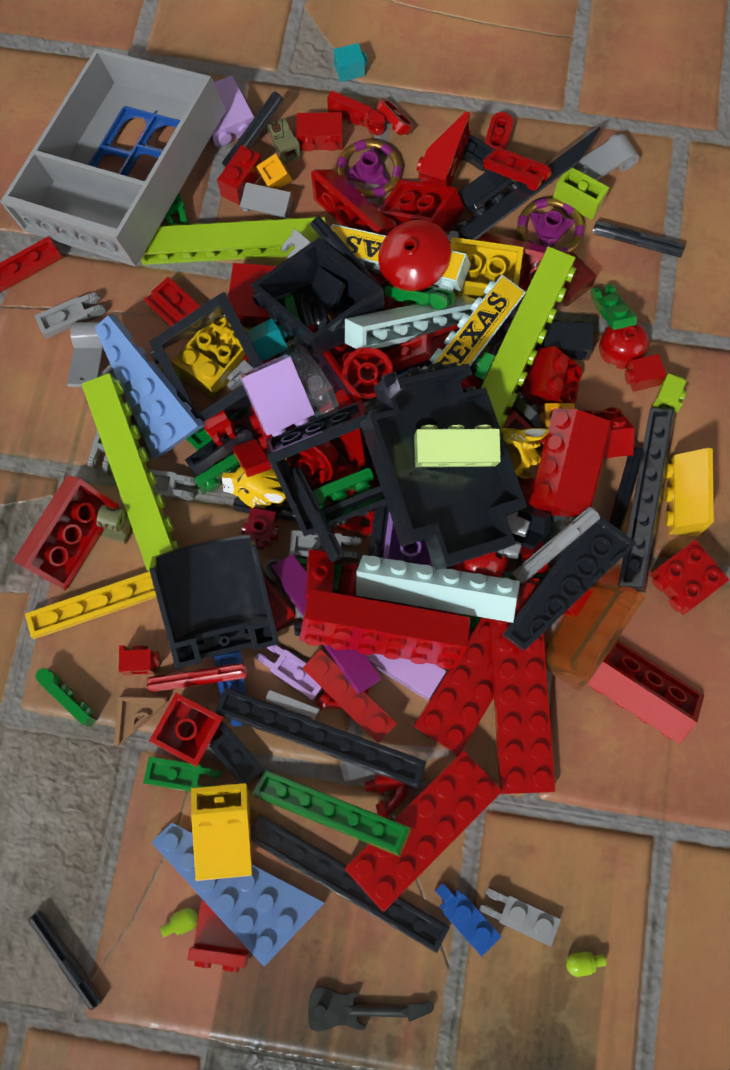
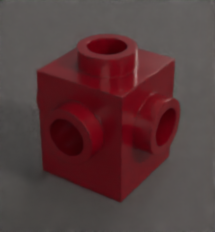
[241,508,280,550]

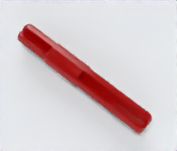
[147,663,247,692]

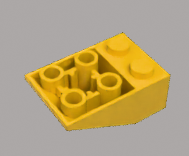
[172,317,249,400]
[191,783,252,881]

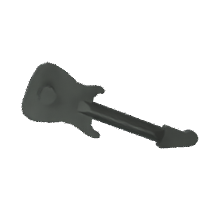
[308,987,434,1031]

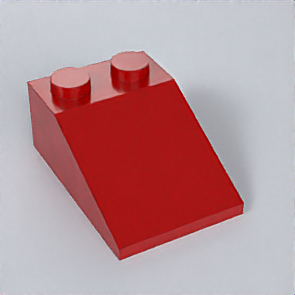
[416,111,471,187]
[379,179,464,232]
[317,389,365,471]

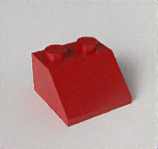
[149,693,223,767]

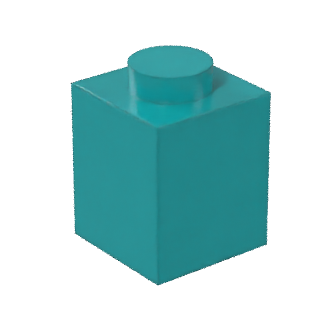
[333,43,368,82]
[246,319,288,362]

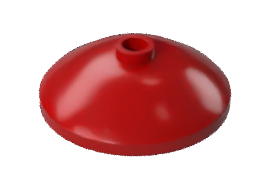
[378,220,451,291]

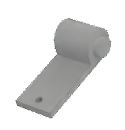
[573,134,639,180]
[67,322,104,387]

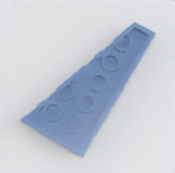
[94,315,205,459]
[151,823,325,967]

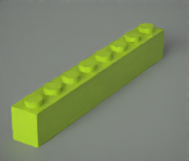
[140,216,325,265]
[480,246,577,429]
[81,373,181,571]

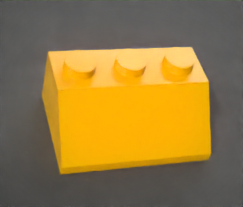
[450,237,524,299]
[664,448,714,536]

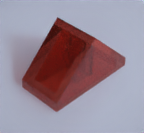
[563,252,597,307]

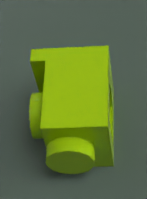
[651,373,687,414]

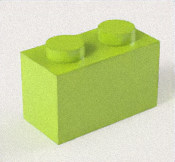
[553,167,610,220]

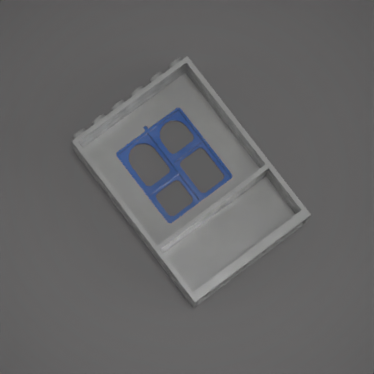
[0,48,226,267]

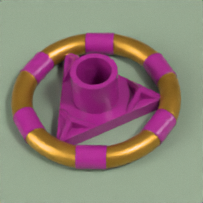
[336,140,402,198]
[517,198,585,254]

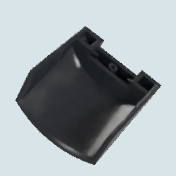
[149,534,279,669]

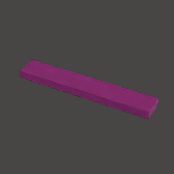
[271,554,381,694]

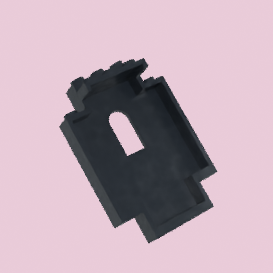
[360,362,527,571]

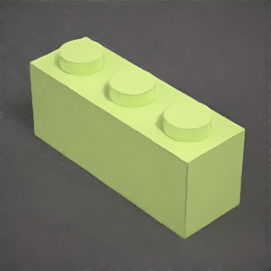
[414,425,500,467]

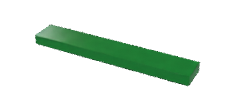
[253,770,411,857]

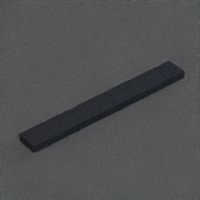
[618,408,676,593]
[215,687,427,789]
[250,814,450,953]

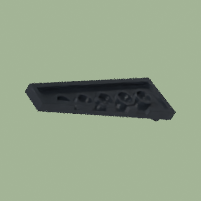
[502,516,637,652]

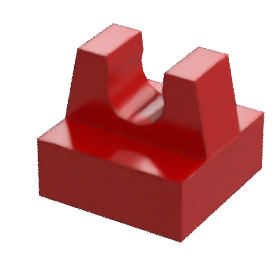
[203,411,237,446]

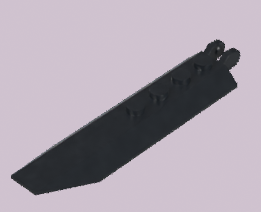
[445,127,600,244]

